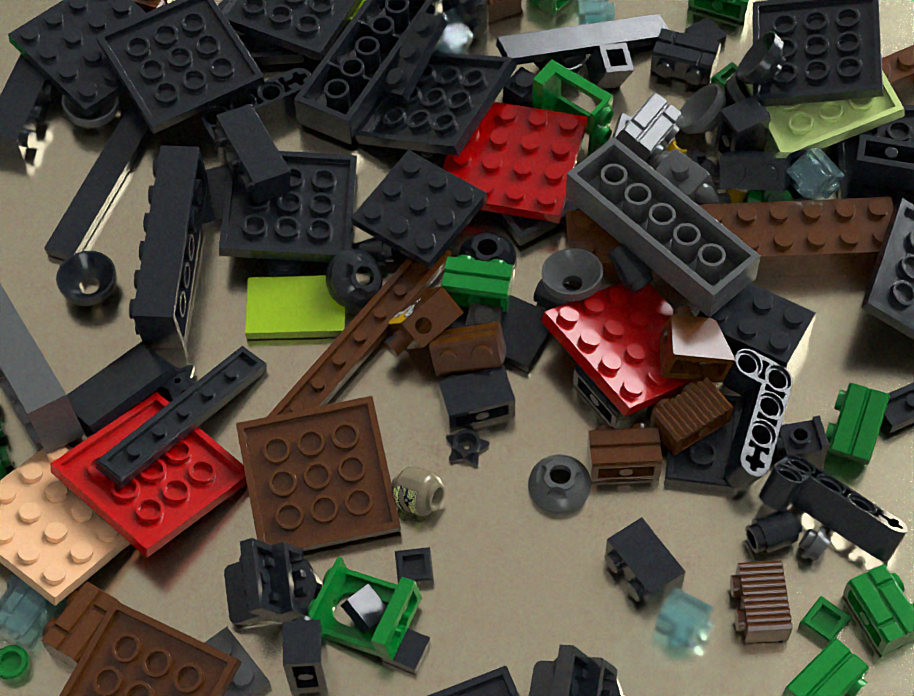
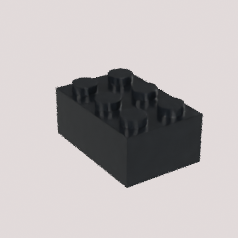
[697,283,816,371]

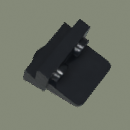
[224,537,322,625]
[529,645,624,696]

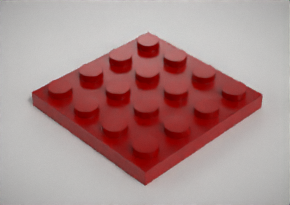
[443,102,587,223]
[541,283,699,417]
[50,392,247,558]

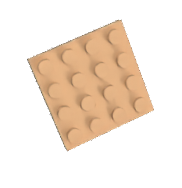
[0,444,130,606]

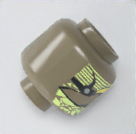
[391,466,445,516]

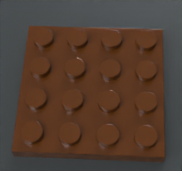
[236,396,401,551]
[59,600,242,696]

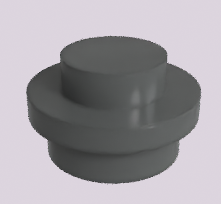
[798,526,831,561]

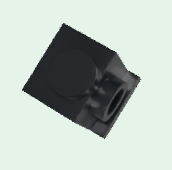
[503,66,536,108]
[774,415,829,464]

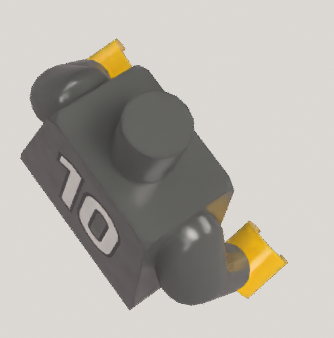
[649,140,747,205]

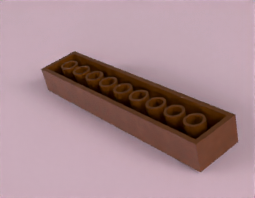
[564,197,893,286]

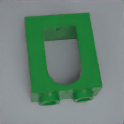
[532,60,614,154]
[307,557,423,661]

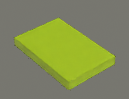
[245,275,346,339]

